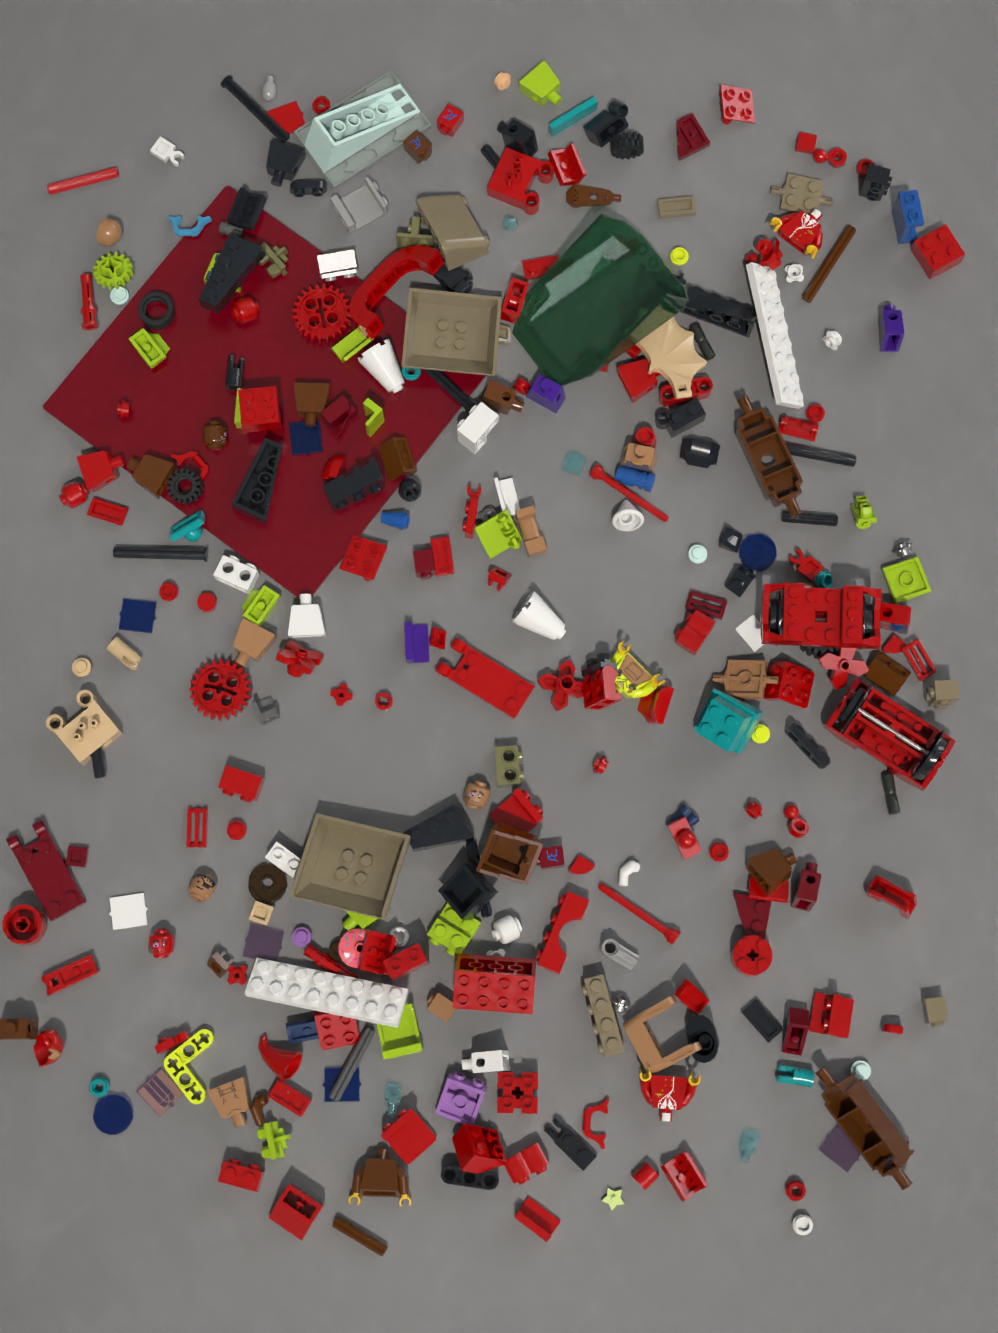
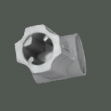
[600,939,639,971]

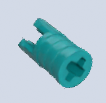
[776,1065,814,1088]

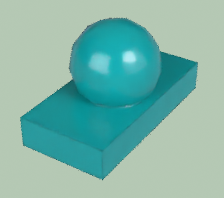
[169,510,205,542]

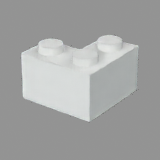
[457,402,499,455]

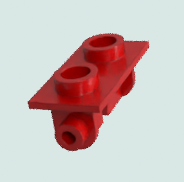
[779,415,819,442]

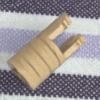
[107,637,141,670]

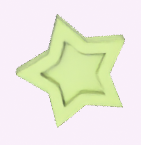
[601,1187,624,1211]

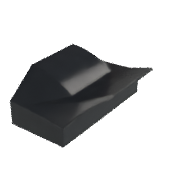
[680,438,720,468]

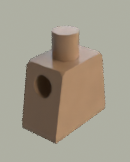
[233,618,277,667]

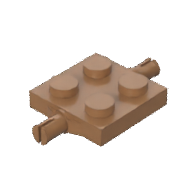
[712,660,779,700]

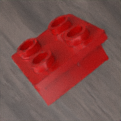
[357,930,397,975]
[809,992,854,1039]

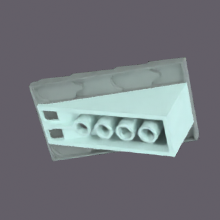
[293,70,432,190]

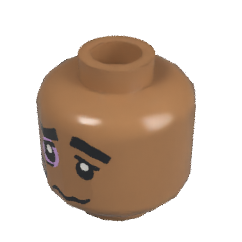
[463,780,491,810]

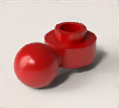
[813,148,847,168]
[783,804,809,838]

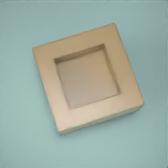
[249,901,274,926]

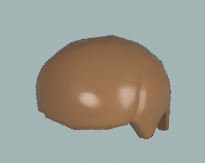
[96,218,122,247]

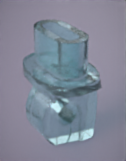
[385,1083,401,1116]
[739,1131,760,1163]

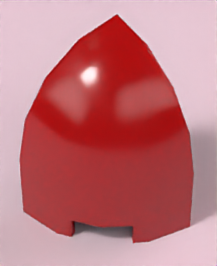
[320,454,347,481]

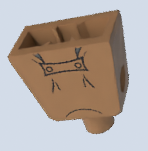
[207,1077,251,1128]

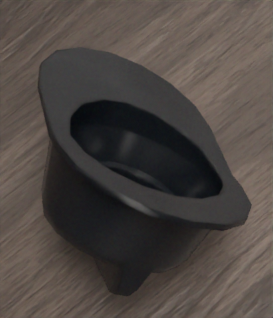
[686,1015,720,1063]

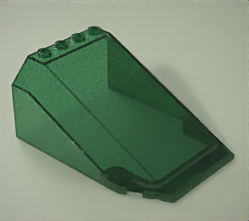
[512,214,689,386]

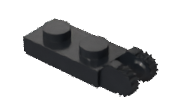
[785,723,831,769]
[544,1118,597,1171]

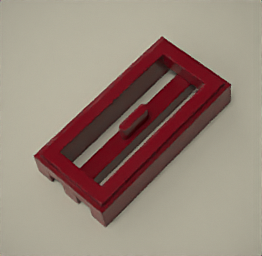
[685,590,727,620]

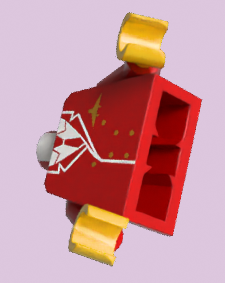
[768,209,823,259]
[638,1067,701,1122]

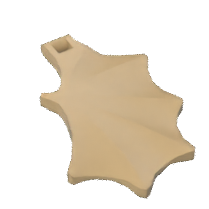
[623,309,707,399]

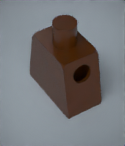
[479,380,524,415]
[294,382,331,427]
[127,454,176,499]
[746,849,796,896]
[0,1018,39,1040]

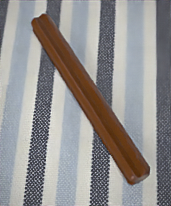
[802,225,856,303]

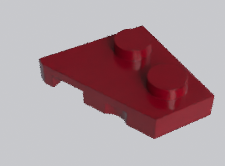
[676,113,710,161]
[733,893,771,939]

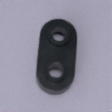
[290,181,327,197]

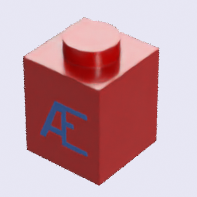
[437,103,464,137]

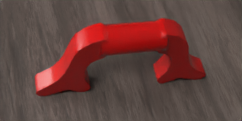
[171,451,209,491]
[582,1099,609,1149]

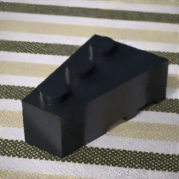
[403,804,474,852]

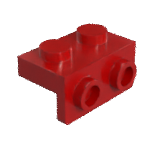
[547,143,586,186]
[660,1151,708,1202]

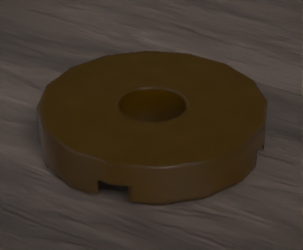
[248,865,288,904]

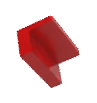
[514,1197,560,1242]

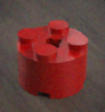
[2,904,47,946]
[730,935,773,977]

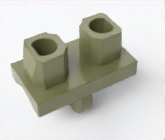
[259,242,288,278]

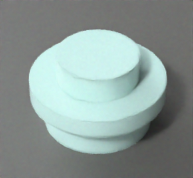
[110,286,129,305]
[688,545,707,564]
[851,1061,871,1081]

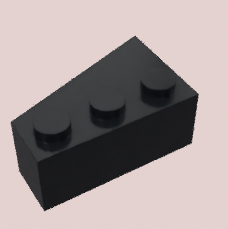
[323,457,385,511]

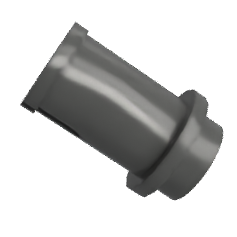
[219,221,244,238]

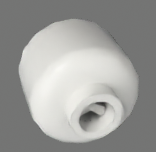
[491,915,522,944]

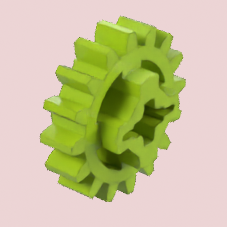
[93,252,134,290]

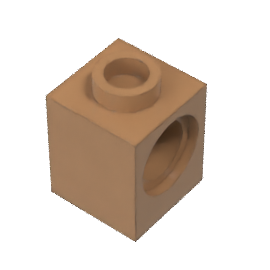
[426,993,456,1023]

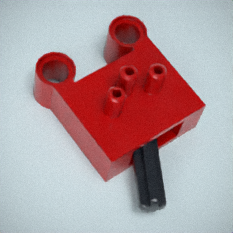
[481,145,554,215]

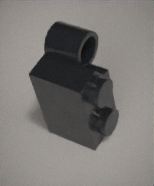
[583,100,629,148]
[433,258,473,294]
[655,398,706,438]

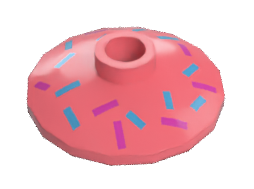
[338,928,366,968]

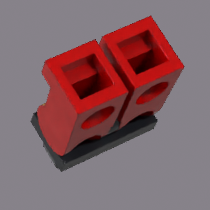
[581,653,621,710]

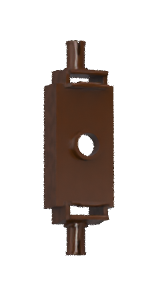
[736,395,803,518]
[815,1066,915,1190]

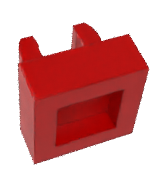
[488,567,512,591]

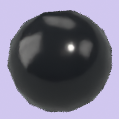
[398,478,422,502]

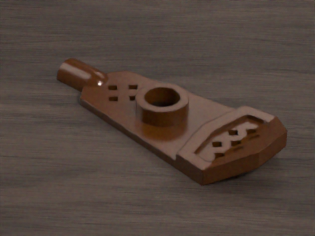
[566,184,621,208]

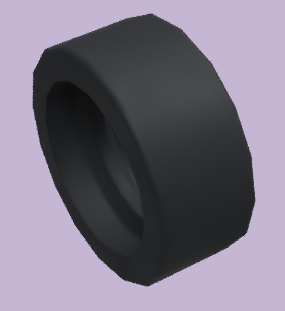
[138,292,175,330]

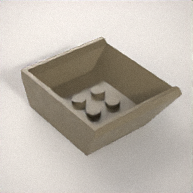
[402,288,502,376]
[291,813,411,920]

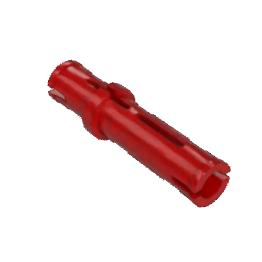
[303,944,359,978]

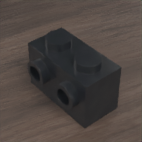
[859,163,892,201]

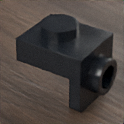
[725,565,756,597]

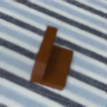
[379,437,417,481]
[863,651,911,696]

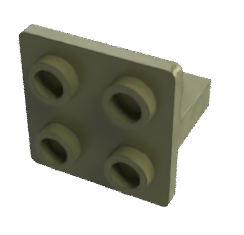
[396,216,434,250]

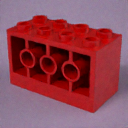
[452,953,536,1014]

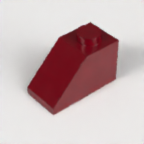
[782,1007,809,1056]

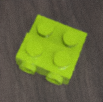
[427,903,481,957]

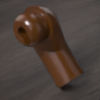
[250,1095,268,1126]

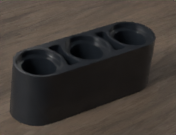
[441,1165,499,1190]

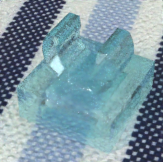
[562,451,587,477]

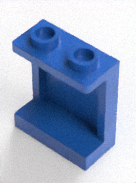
[891,190,924,245]

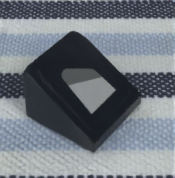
[719,527,743,553]

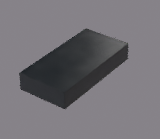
[742,1000,783,1043]

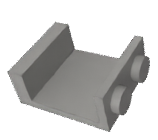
[330,177,388,234]

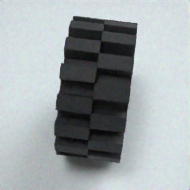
[610,131,644,160]
[167,469,204,505]

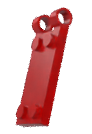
[435,638,535,720]

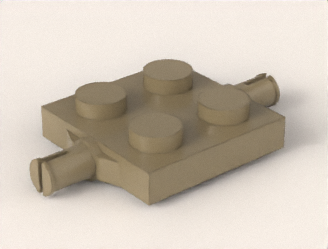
[771,173,833,215]

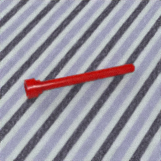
[589,464,669,522]
[598,883,681,945]

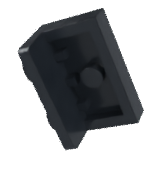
[227,187,267,231]

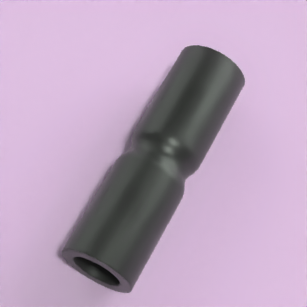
[689,323,716,361]
[882,774,901,815]

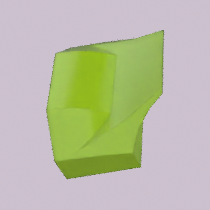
[129,328,170,369]
[241,585,280,626]

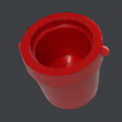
[632,427,657,450]

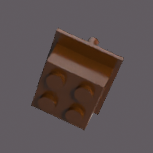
[476,821,544,885]

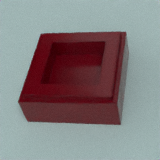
[66,846,89,868]

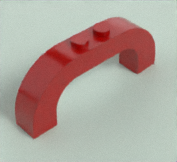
[349,245,444,340]

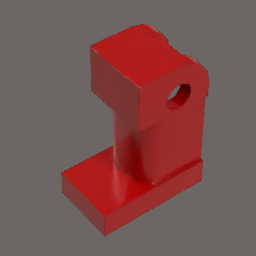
[866,875,918,919]

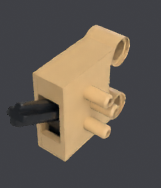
[46,690,123,778]

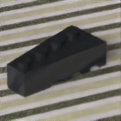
[199,234,266,314]
[232,438,282,525]

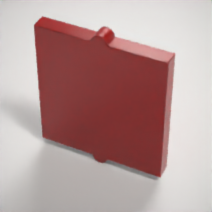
[267,101,305,139]

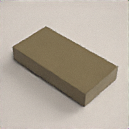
[657,196,696,219]

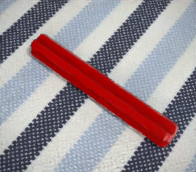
[47,167,119,195]

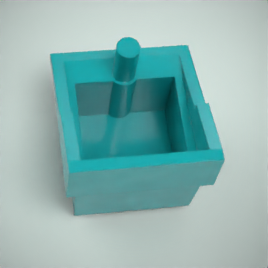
[694,688,764,754]

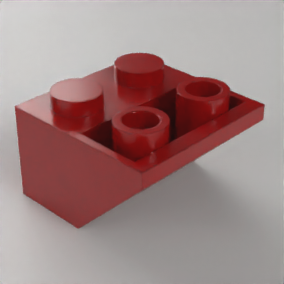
[452,1123,507,1174]
[268,1183,325,1241]

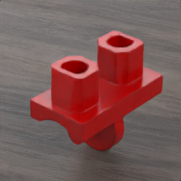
[756,238,783,271]

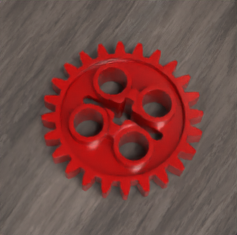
[292,283,352,343]
[189,659,252,721]

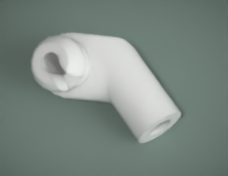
[618,860,640,886]

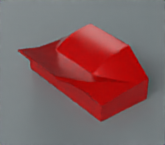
[637,686,674,725]

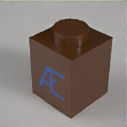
[403,130,432,164]

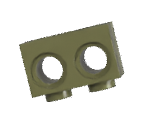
[495,745,524,788]

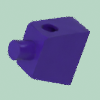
[879,304,905,352]
[526,374,566,414]

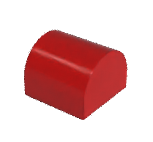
[631,1162,659,1191]

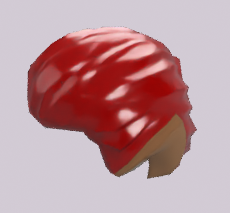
[33,1029,64,1067]

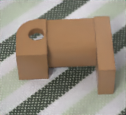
[515,505,547,558]

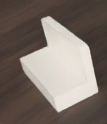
[494,477,520,517]

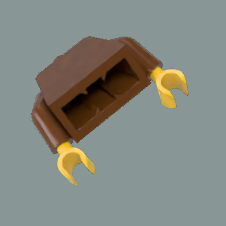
[348,1148,411,1207]

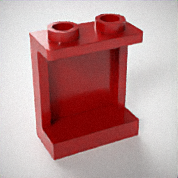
[383,943,429,982]

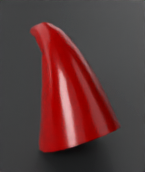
[258,1034,302,1081]

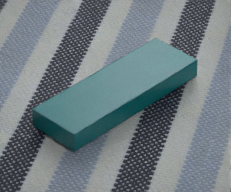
[548,97,598,137]

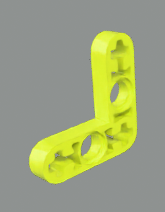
[164,1029,214,1104]

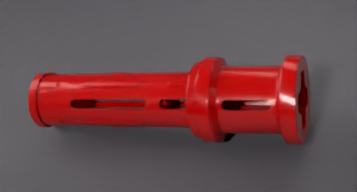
[80,274,98,331]

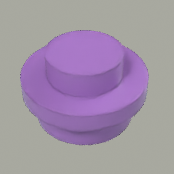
[292,927,312,947]

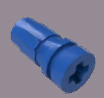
[615,465,656,492]

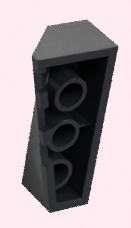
[680,286,757,338]

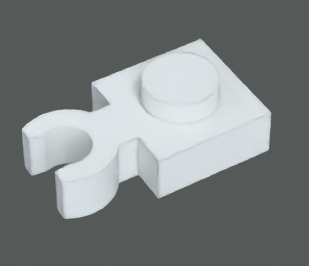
[150,136,185,167]

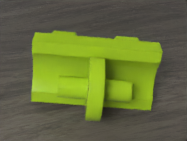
[851,495,877,529]
[257,1121,291,1160]

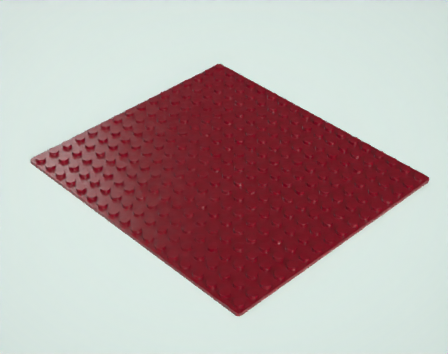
[43,186,487,599]

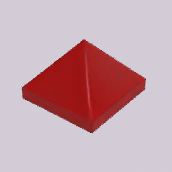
[429,627,446,650]

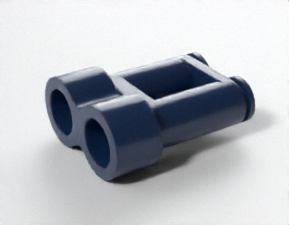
[666,804,700,827]

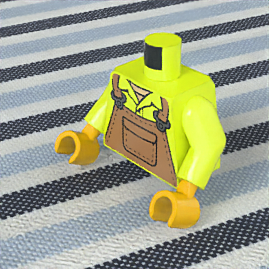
[611,640,665,699]

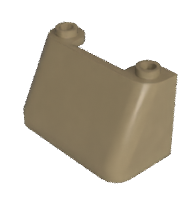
[415,194,490,271]

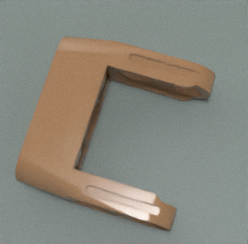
[623,995,702,1075]

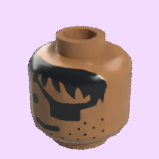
[187,872,217,903]

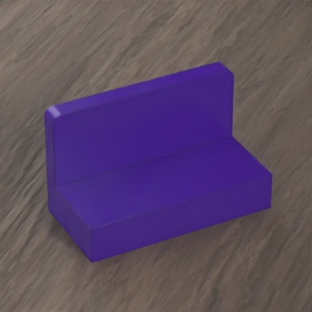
[404,622,429,664]

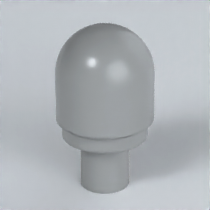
[262,75,277,101]

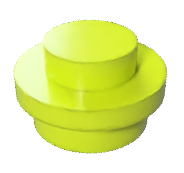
[670,247,689,266]
[751,724,770,744]

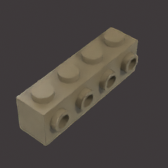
[581,974,625,1058]

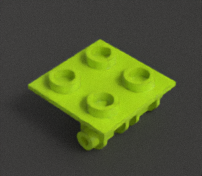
[474,509,522,559]

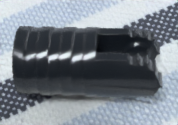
[225,355,245,391]

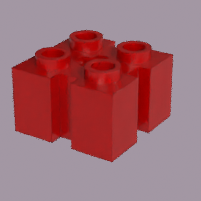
[497,1072,538,1114]

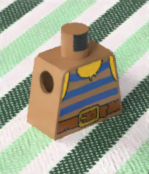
[619,443,658,474]

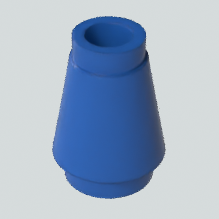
[381,511,410,530]

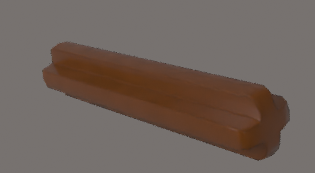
[332,1217,388,1256]

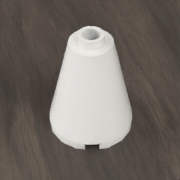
[357,339,405,394]
[511,591,566,641]

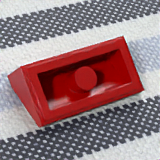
[748,876,789,903]

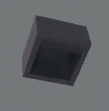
[438,863,498,920]

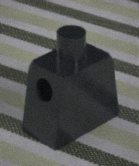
[497,119,538,157]
[266,140,306,187]

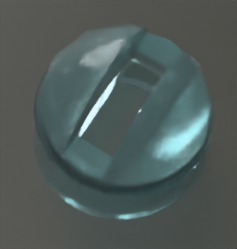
[503,215,518,231]

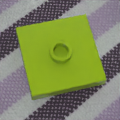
[881,556,932,604]

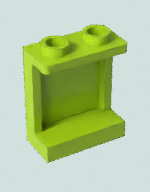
[376,1001,423,1060]

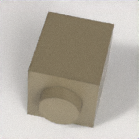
[921,996,949,1027]

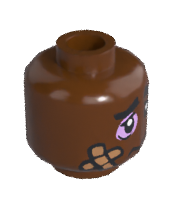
[202,421,227,449]

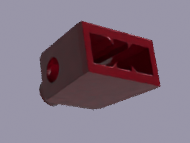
[791,862,822,912]

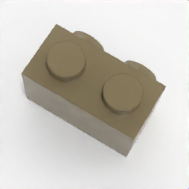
[925,680,959,710]

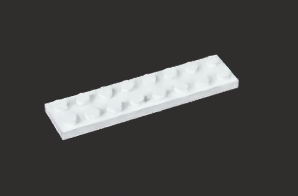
[746,262,804,409]
[245,958,409,1028]

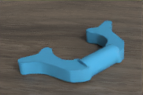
[168,216,212,237]

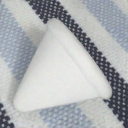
[612,500,644,532]

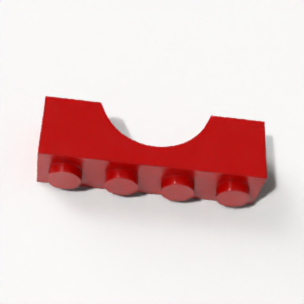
[536,892,589,975]

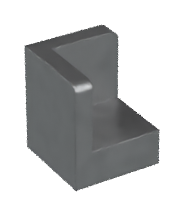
[252,697,280,725]

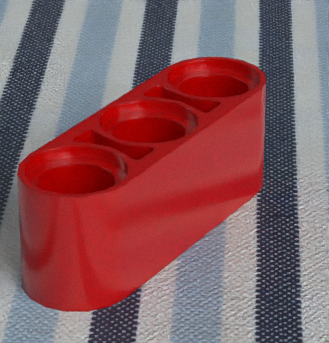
[659,377,713,407]

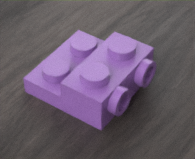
[435,1071,488,1125]

